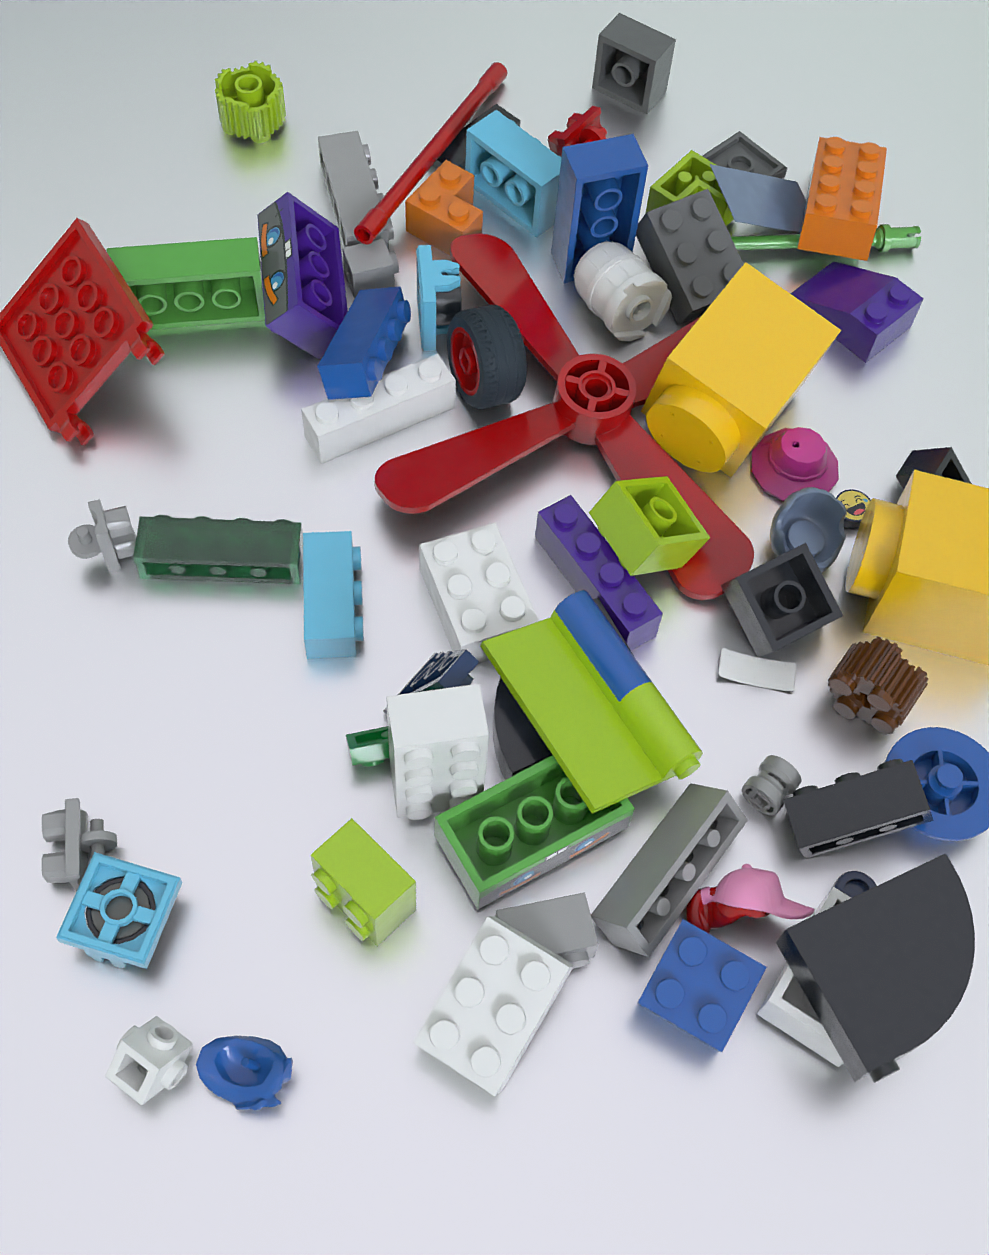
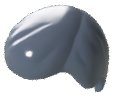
[770,487,847,573]

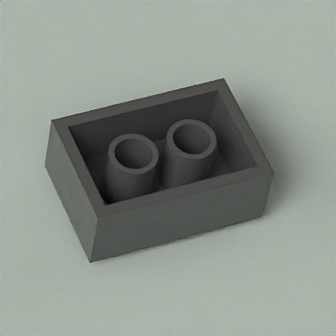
[636,189,744,325]

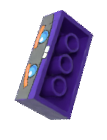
[257,192,348,359]

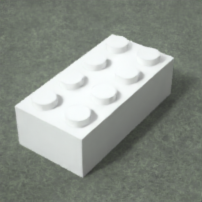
[386,684,489,820]

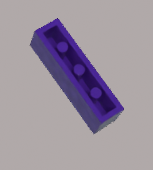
[535,495,663,651]

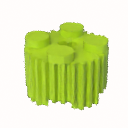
[215,61,286,143]

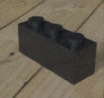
[783,759,934,859]

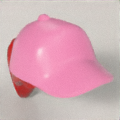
[686,864,815,934]

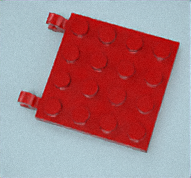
[0,218,165,446]

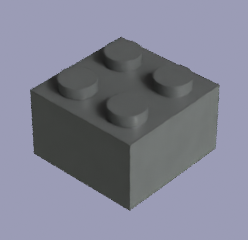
[592,13,676,114]

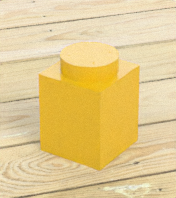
[641,262,841,478]
[845,470,989,665]

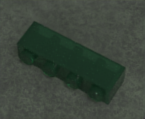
[133,515,303,584]

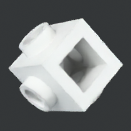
[105,1016,193,1105]

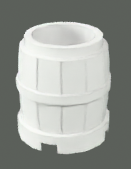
[574,241,672,342]

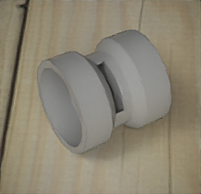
[741,755,802,816]

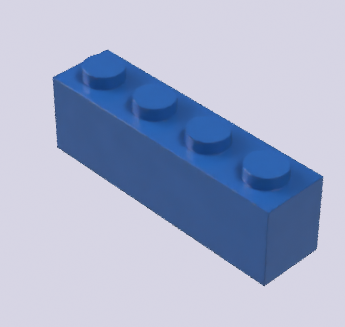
[318,286,411,400]

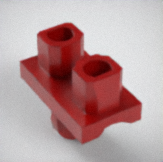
[548,106,607,157]

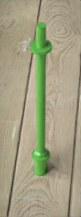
[731,224,921,252]

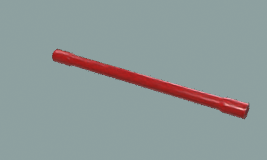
[354,62,508,245]

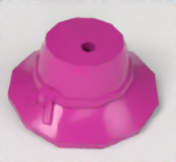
[752,427,839,502]

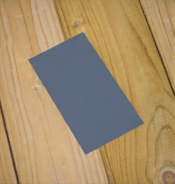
[710,164,806,233]

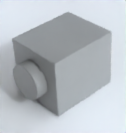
[342,239,399,298]

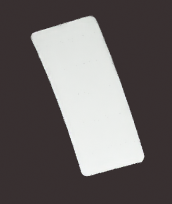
[718,648,797,691]

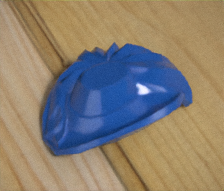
[196,1035,293,1111]

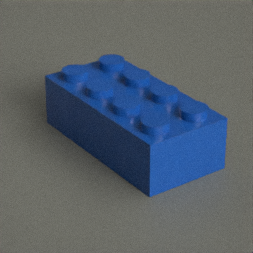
[551,134,648,284]

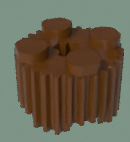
[828,636,928,735]

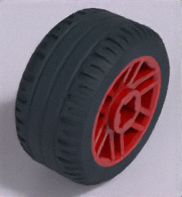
[447,305,527,409]

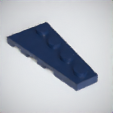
[383,649,479,715]

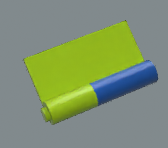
[480,590,703,814]

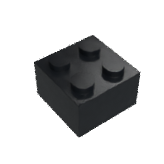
[721,543,843,657]

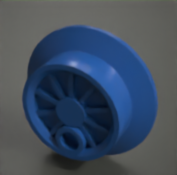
[885,727,989,841]

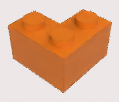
[405,160,483,255]

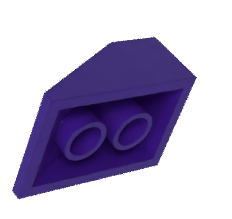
[790,261,924,363]

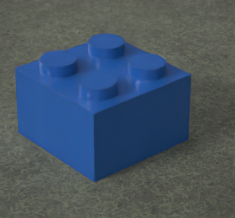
[637,919,767,1052]

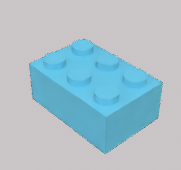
[465,110,561,237]

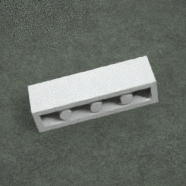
[301,353,456,464]

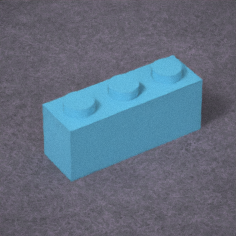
[303,531,364,659]

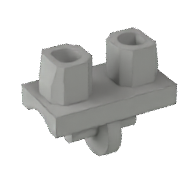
[68,499,140,574]
[42,798,117,891]

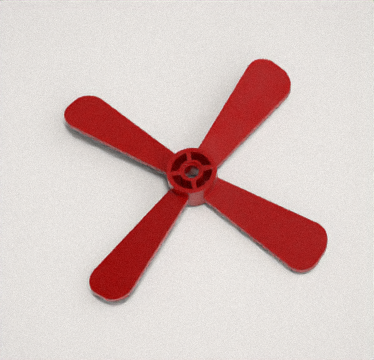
[374,233,754,600]

